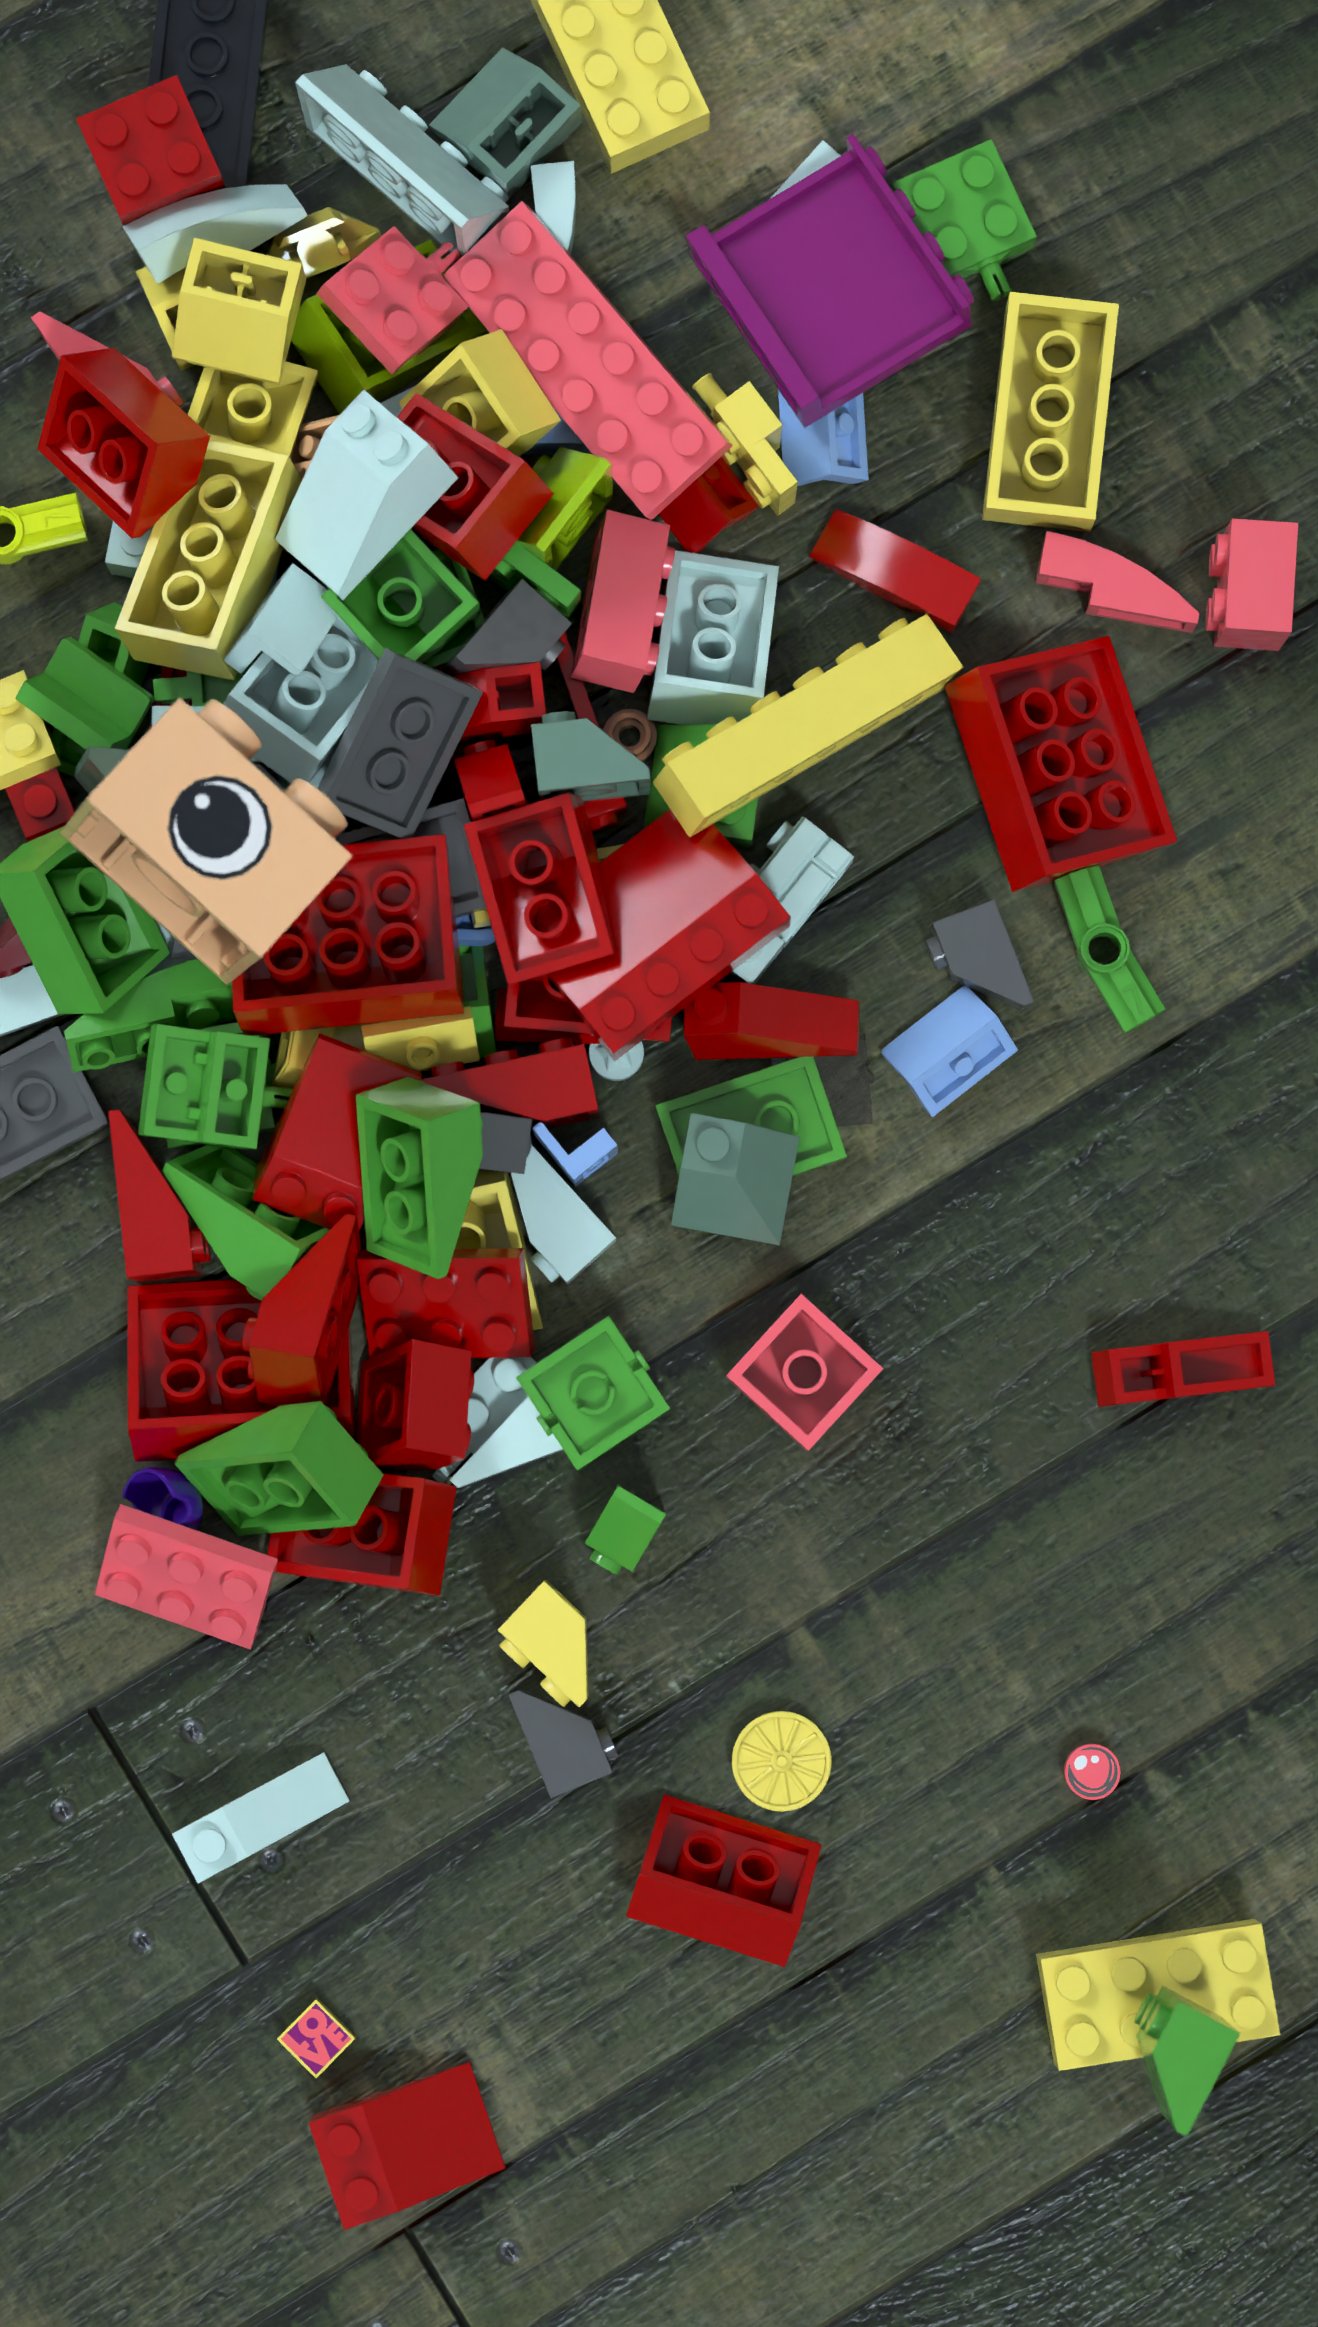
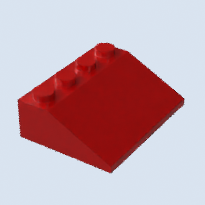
[944,636,1178,893]
[547,809,791,1062]
[232,834,464,1036]
[128,1280,356,1462]

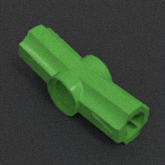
[1053,865,1166,1034]

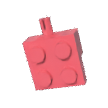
[316,226,469,375]

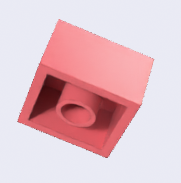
[1205,518,1298,651]
[725,1294,884,1452]

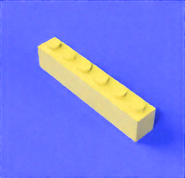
[653,614,964,838]

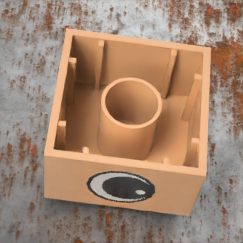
[60,697,352,985]

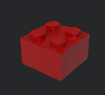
[76,75,225,226]

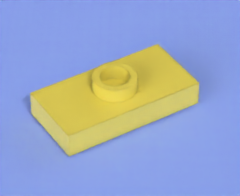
[361,1006,480,1072]

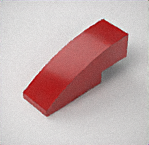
[809,509,981,633]
[1091,1331,1275,1407]

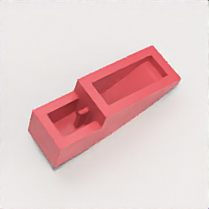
[1035,531,1199,633]

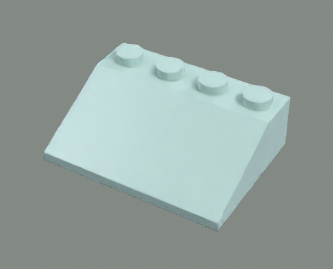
[295,64,510,258]

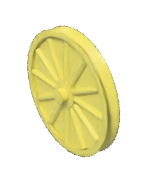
[732,1711,831,1812]

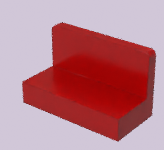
[659,456,759,554]

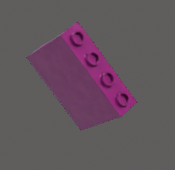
[686,134,974,428]

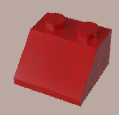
[356,1339,475,1470]

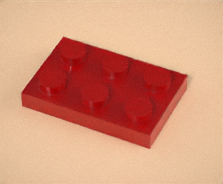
[357,1248,535,1358]

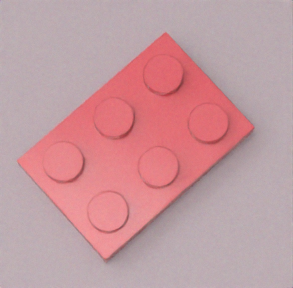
[95,1504,278,1650]

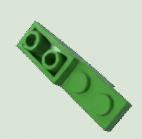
[64,959,236,1073]

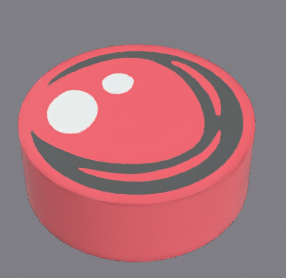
[1064,1743,1121,1800]

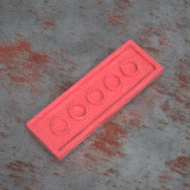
[442,201,733,520]

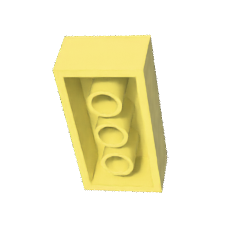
[530,0,710,174]
[982,292,1119,532]
[114,440,302,680]
[1036,1919,1280,2071]

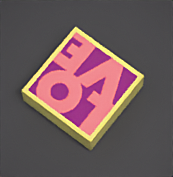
[277,1998,356,2078]

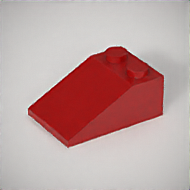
[397,393,554,580]
[464,793,616,986]
[252,1033,422,1230]
[108,1110,211,1283]
[243,1214,361,1406]
[267,1473,457,1596]
[308,2061,506,2230]

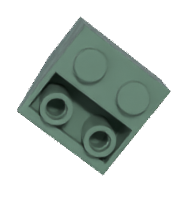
[429,47,582,201]

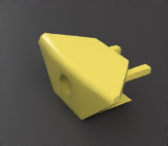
[267,207,381,278]

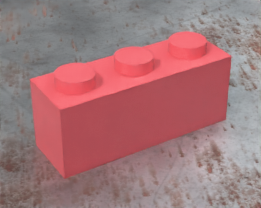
[570,510,675,693]

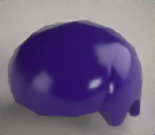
[122,1467,203,1531]

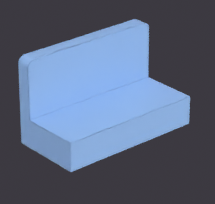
[778,390,869,486]
[881,986,1018,1117]
[532,1121,618,1187]

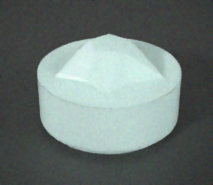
[589,1041,644,1081]

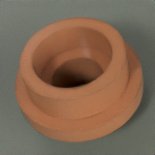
[603,709,657,761]

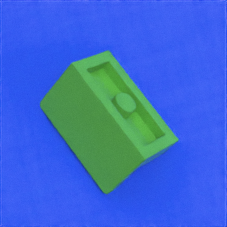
[15,637,154,750]

